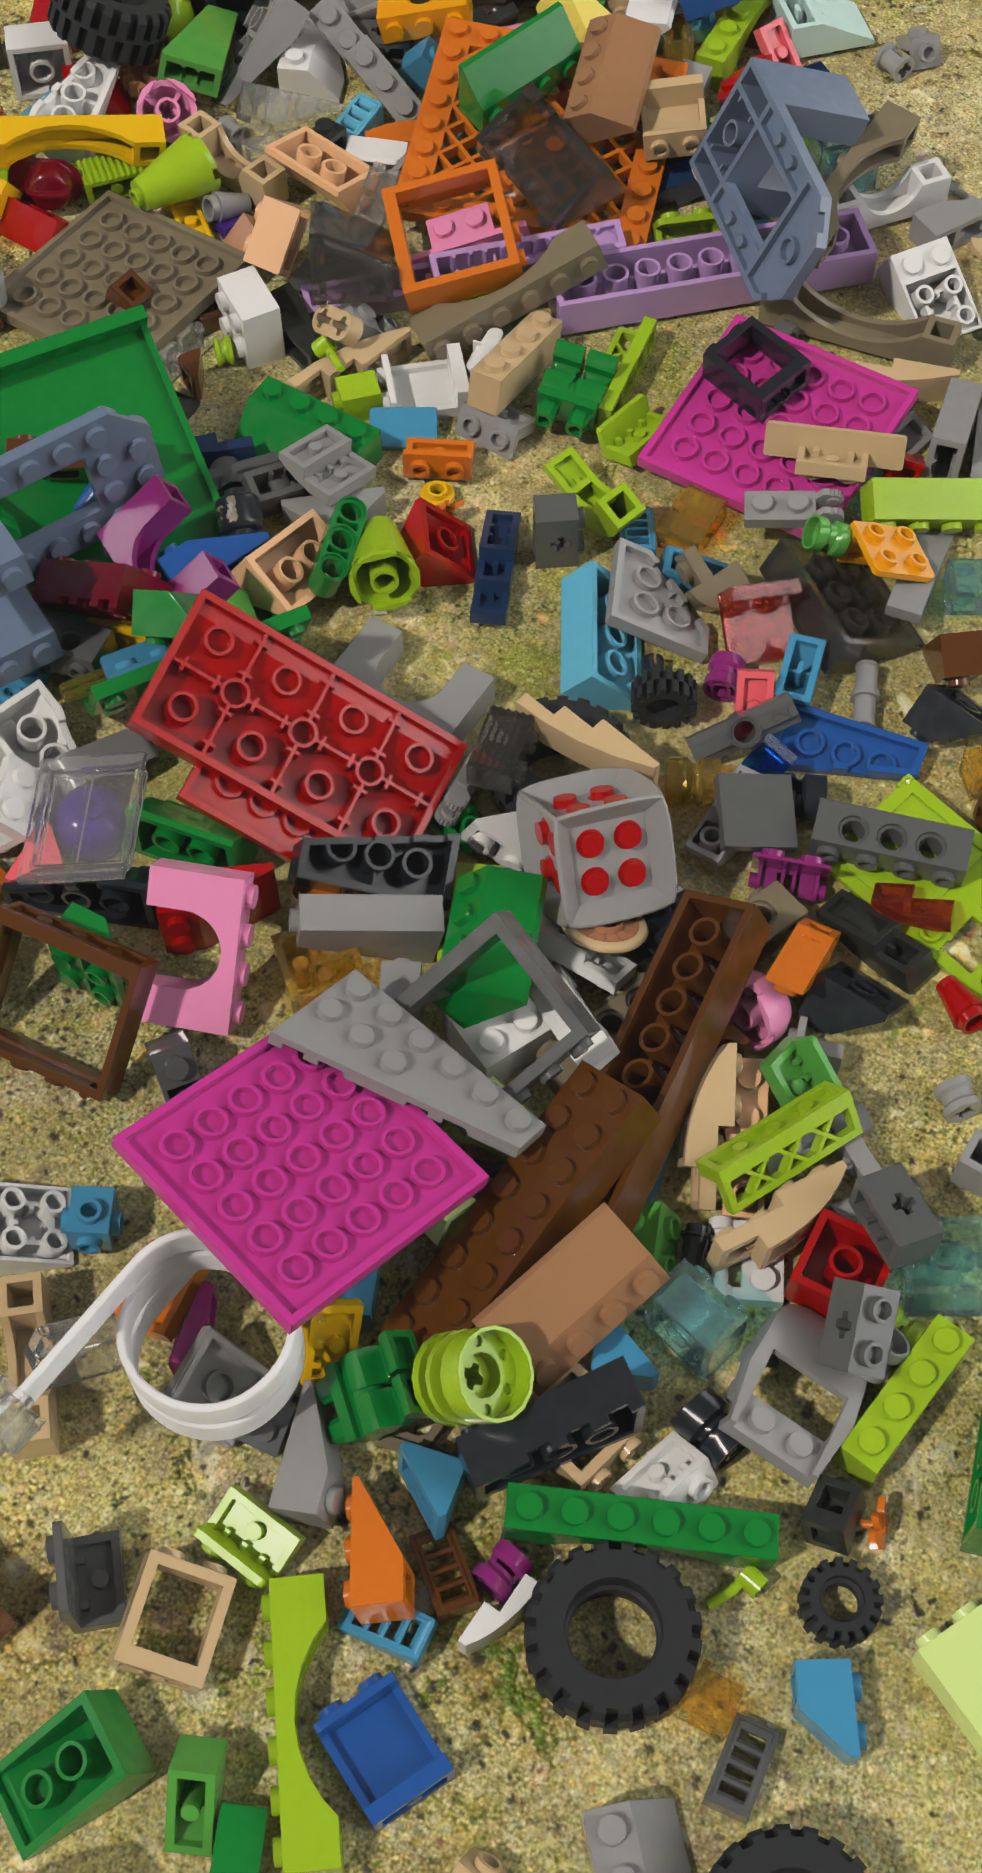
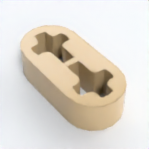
[312,304,364,346]

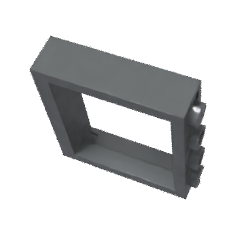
[394,910,602,1137]

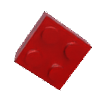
[784,1207,891,1318]

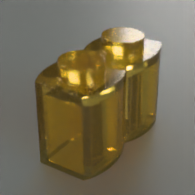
[661,14,695,62]
[655,484,728,554]

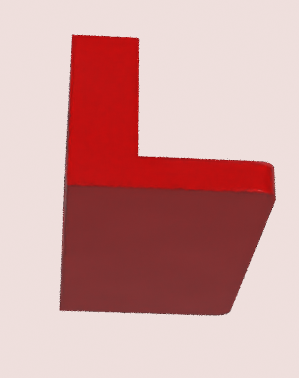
[0,196,70,252]

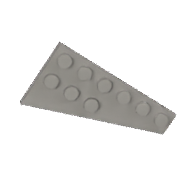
[267,969,546,1158]

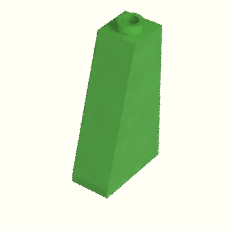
[157,4,238,98]

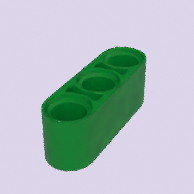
[308,496,368,598]

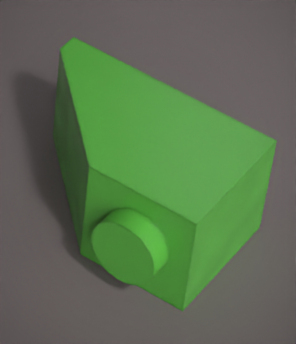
[164,1734,228,1857]

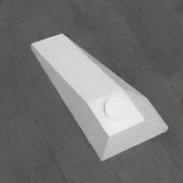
[277,16,345,104]
[29,54,121,163]
[0,679,77,821]

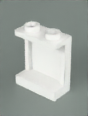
[376,342,469,419]

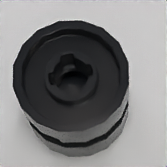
[773,772,828,824]
[672,1386,745,1472]

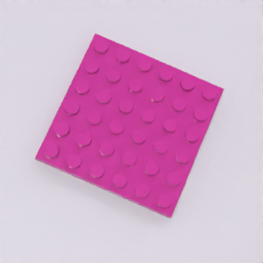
[637,314,919,539]
[112,1035,489,1335]

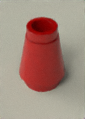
[936,975,982,1034]

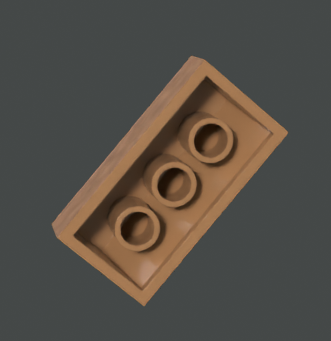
[562,12,662,145]
[472,1202,670,1396]

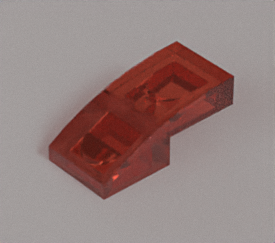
[871,883,955,933]

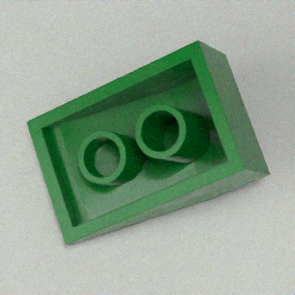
[0,1689,158,1861]

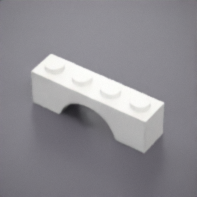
[837,157,952,229]

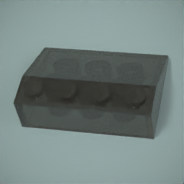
[759,538,925,674]

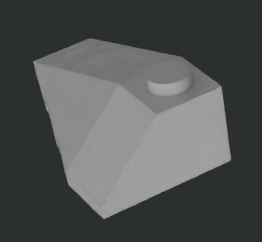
[212,0,310,106]

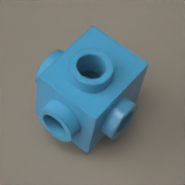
[60,1185,124,1254]

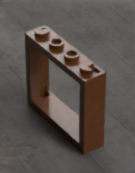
[0,901,159,1102]

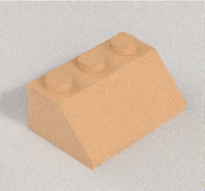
[264,126,378,215]
[231,508,352,615]

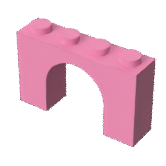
[141,858,259,1036]

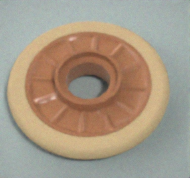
[562,916,649,954]

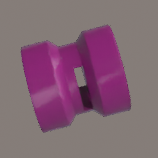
[703,651,746,702]
[471,1538,534,1605]

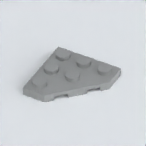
[605,537,710,664]

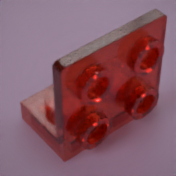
[717,578,802,664]

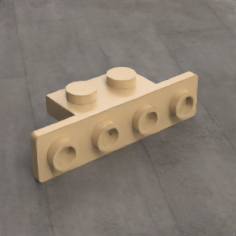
[763,420,907,484]

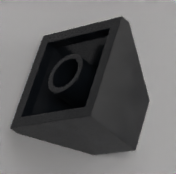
[903,684,982,743]
[797,961,909,1035]

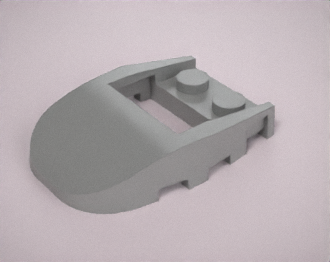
[718,1304,867,1488]

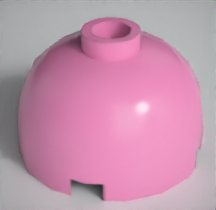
[136,78,197,146]
[730,970,792,1053]

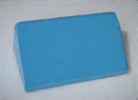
[369,407,438,450]

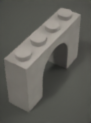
[333,616,495,741]

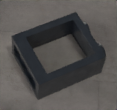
[702,316,811,423]

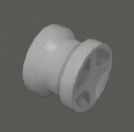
[218,115,251,154]
[933,1074,982,1123]

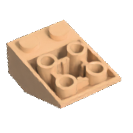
[243,195,311,277]

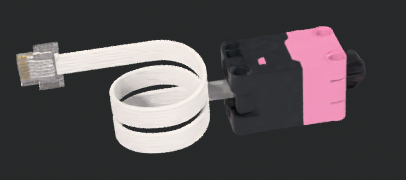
[0,1228,305,1458]

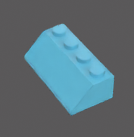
[560,560,642,710]

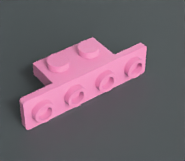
[411,202,531,264]

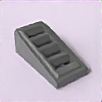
[701,1712,781,1825]

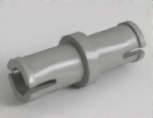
[850,659,880,727]

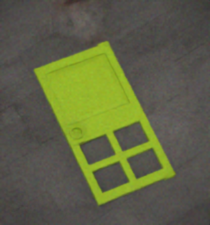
[823,773,982,1000]

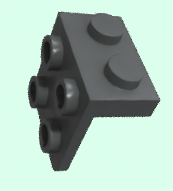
[45,1520,128,1634]

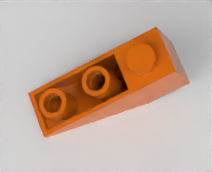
[765,917,841,997]
[343,1476,415,1625]

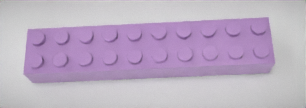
[548,208,878,335]

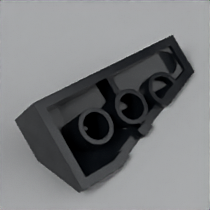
[1,866,159,930]

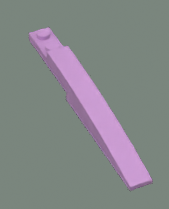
[301,219,627,320]

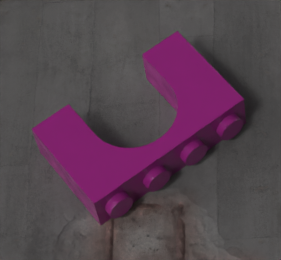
[97,474,240,601]

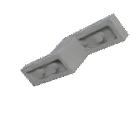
[309,0,421,122]

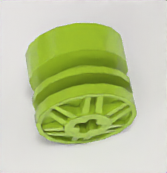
[411,1325,534,1427]

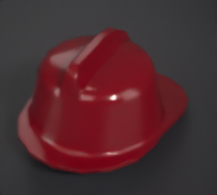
[7,157,83,211]

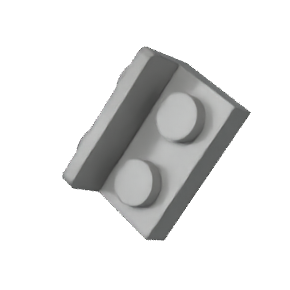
[455,400,537,460]

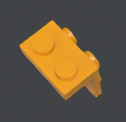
[836,520,935,583]

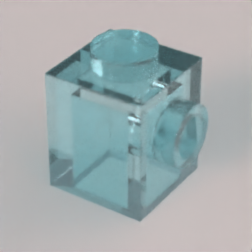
[942,558,982,615]

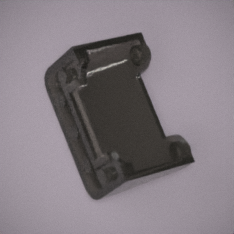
[475,82,624,231]
[309,201,400,305]

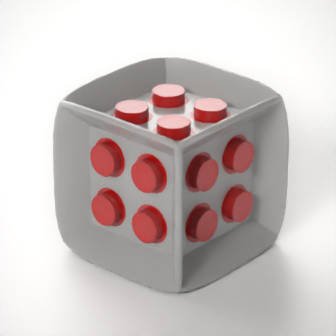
[516,767,677,929]

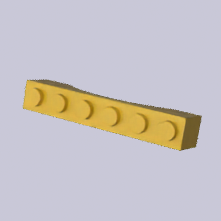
[0,114,166,169]

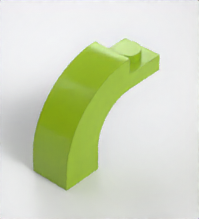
[543,445,646,537]

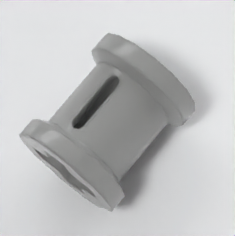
[874,42,915,83]

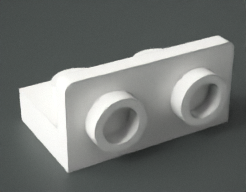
[609,1430,718,1504]

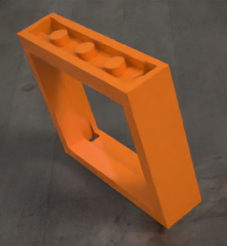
[381,158,528,314]

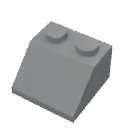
[580,1797,691,1873]

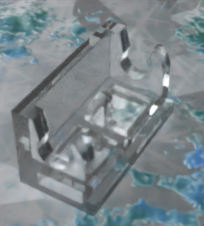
[23,1313,122,1391]

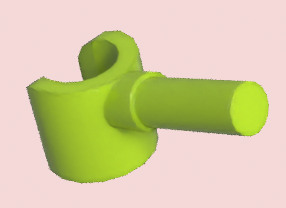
[311,335,345,373]
[705,1566,768,1611]

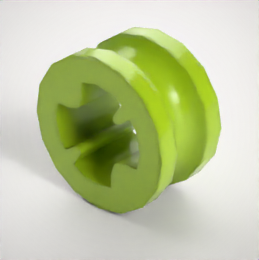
[212,335,235,368]

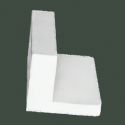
[346,135,409,175]

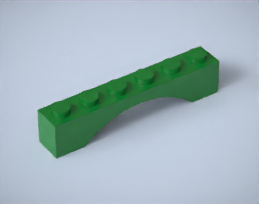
[500,1482,780,1571]

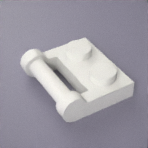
[706,1216,784,1308]

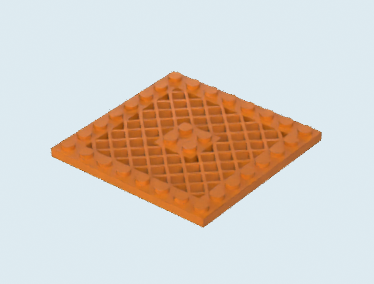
[398,16,688,246]

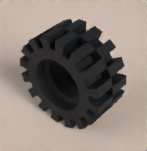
[631,666,698,729]
[797,1557,884,1649]

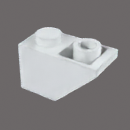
[461,811,524,872]

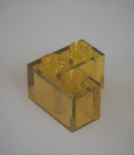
[270,930,369,1015]

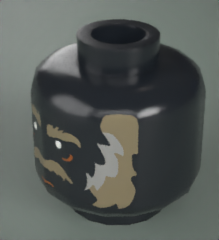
[214,487,264,536]

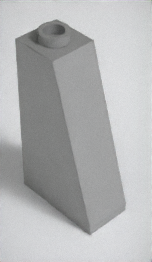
[921,377,982,478]
[289,894,445,963]

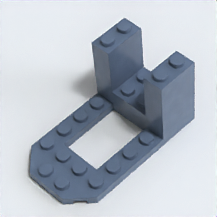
[689,57,870,302]
[0,406,166,688]

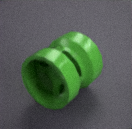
[802,514,851,558]

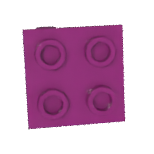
[747,848,831,903]

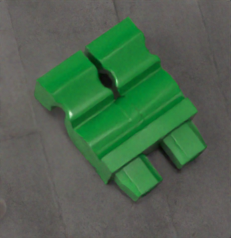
[535,339,619,439]
[314,1330,428,1444]

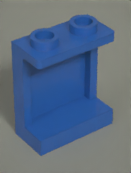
[313,1671,455,1833]

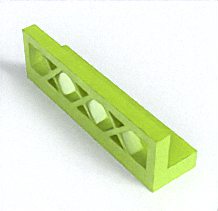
[593,316,657,431]
[695,1080,863,1215]

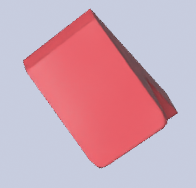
[753,16,802,67]
[733,668,775,745]

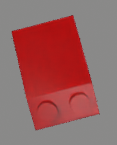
[156,862,281,954]

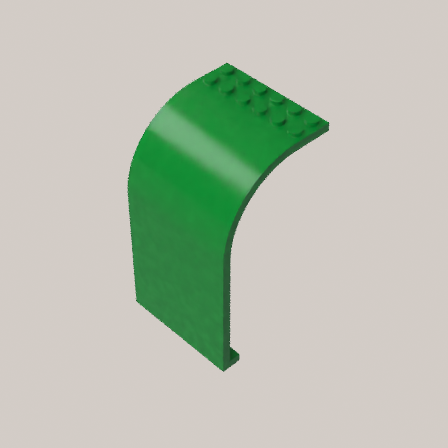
[0,304,312,717]

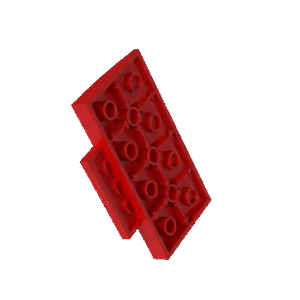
[125,588,468,863]

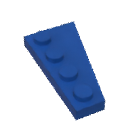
[762,703,929,781]

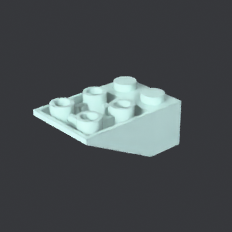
[770,0,875,59]

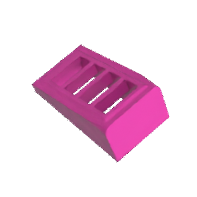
[168,1281,218,1375]

